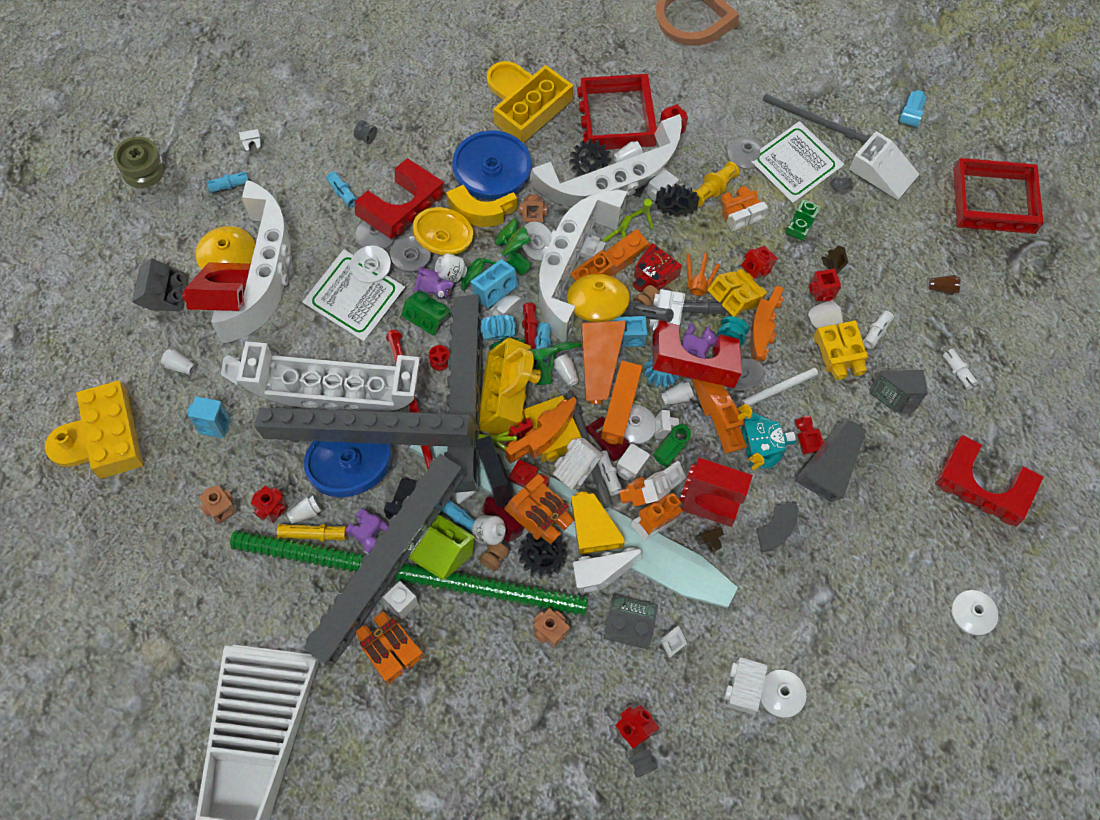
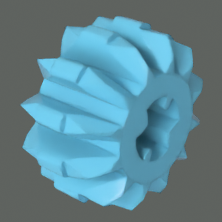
[480,315,516,341]
[644,356,679,389]

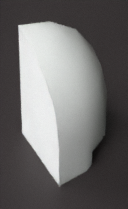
[488,295,525,316]
[808,300,843,328]

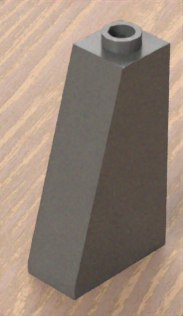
[795,420,866,502]

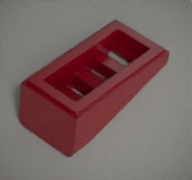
[585,416,629,462]
[482,496,524,543]

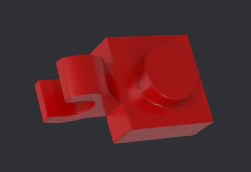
[795,415,824,455]
[508,459,549,488]

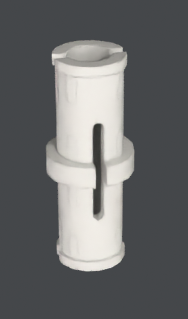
[863,311,894,349]
[943,349,978,390]
[598,451,623,496]

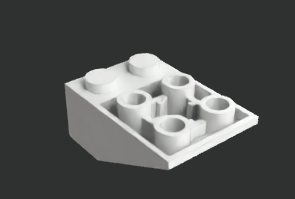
[849,131,919,200]

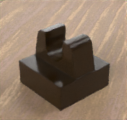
[821,245,849,274]
[695,526,725,553]

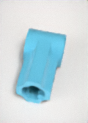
[899,90,927,128]

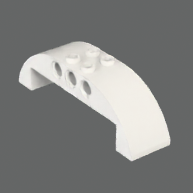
[529,114,681,206]
[211,181,292,343]
[539,190,627,342]
[237,341,420,412]

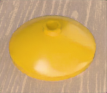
[412,207,473,255]
[195,226,256,270]
[567,274,630,322]

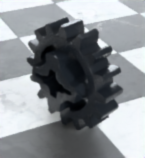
[569,139,612,178]
[655,184,699,217]
[518,534,567,579]

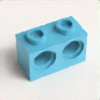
[470,259,518,308]
[607,316,647,347]
[188,396,231,439]

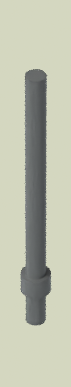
[763,93,870,143]
[565,391,612,508]

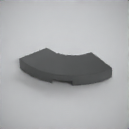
[757,503,798,553]

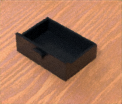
[475,436,514,508]

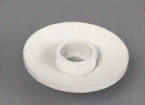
[522,222,551,261]
[350,246,391,283]
[625,405,655,445]
[952,590,998,635]
[760,670,806,718]

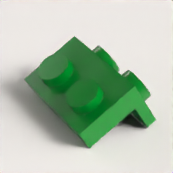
[401,291,451,336]

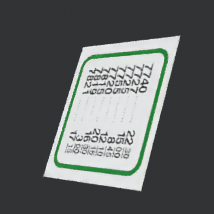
[751,121,844,203]
[303,249,405,341]

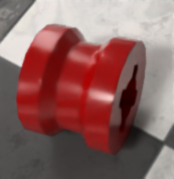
[429,345,450,371]

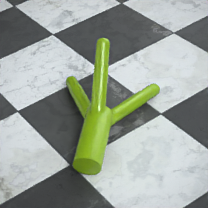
[629,199,654,229]
[601,215,632,242]
[479,431,517,451]

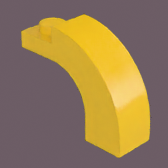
[446,185,518,227]

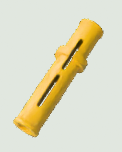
[277,524,347,542]

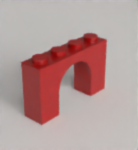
[354,158,444,240]
[182,262,251,311]
[652,320,742,388]
[935,435,1044,527]
[680,458,753,527]

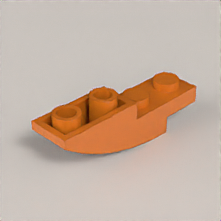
[570,229,650,281]
[750,285,784,362]
[691,379,747,454]
[505,397,576,464]

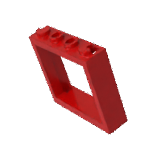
[577,74,657,150]
[953,158,1044,234]

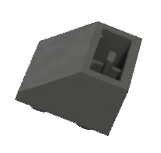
[132,258,189,311]

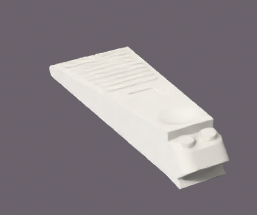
[195,644,319,820]

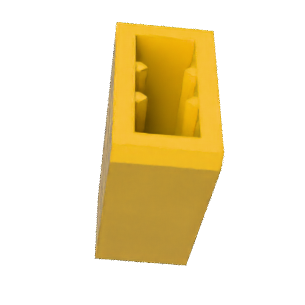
[571,492,625,554]

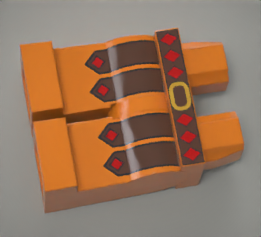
[504,474,574,544]
[356,611,424,686]

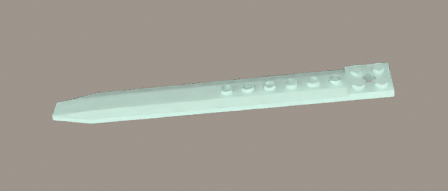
[410,445,738,608]

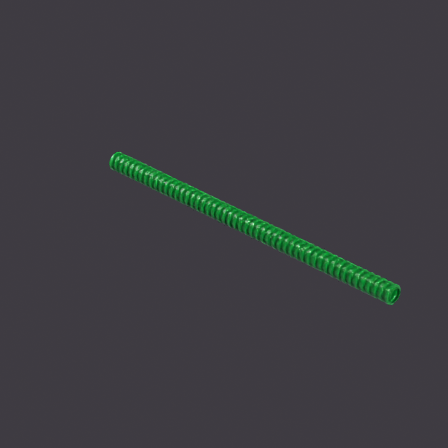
[230,530,588,617]

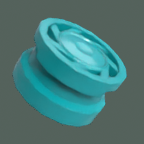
[717,316,750,346]

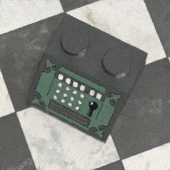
[869,370,928,414]
[603,594,658,650]

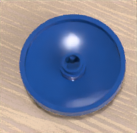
[452,130,531,199]
[304,441,393,497]

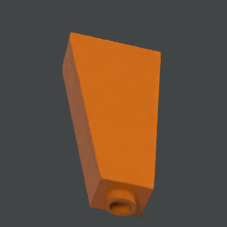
[581,321,625,404]
[601,361,642,444]

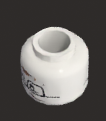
[435,253,467,283]
[472,515,506,545]

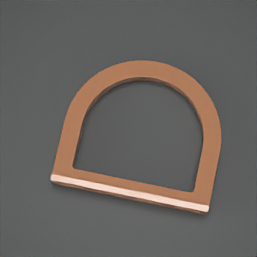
[656,0,739,46]

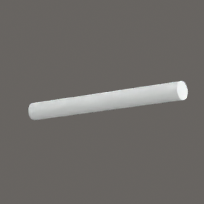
[741,368,818,406]

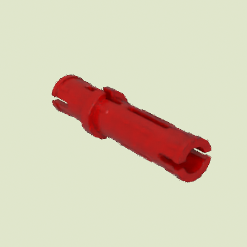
[522,303,538,364]

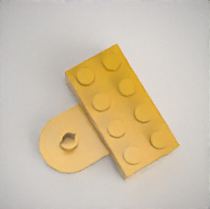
[487,61,574,143]
[479,338,541,435]
[45,380,143,479]

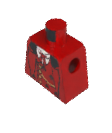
[633,243,682,292]

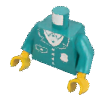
[737,404,796,470]

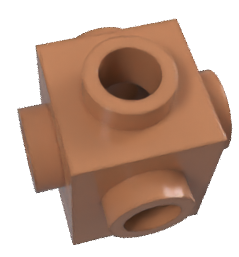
[519,194,547,223]
[199,484,237,524]
[533,608,570,650]

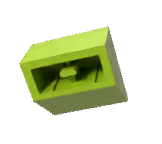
[409,515,475,581]

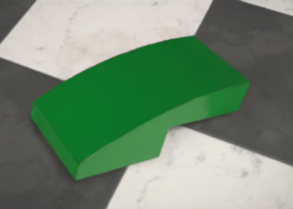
[786,199,821,241]

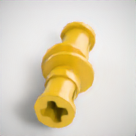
[692,161,740,207]

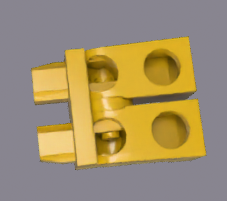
[708,269,767,317]
[813,320,868,380]

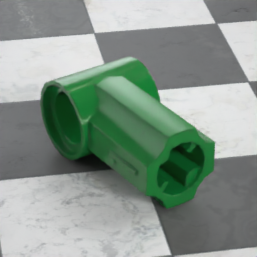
[653,424,691,467]

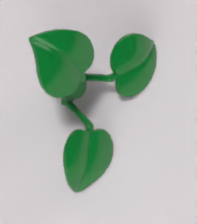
[461,217,531,292]
[489,338,582,385]

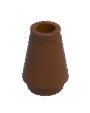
[929,275,961,295]

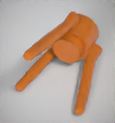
[686,253,720,296]

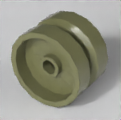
[113,137,165,188]

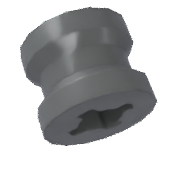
[353,120,377,144]
[628,749,658,778]

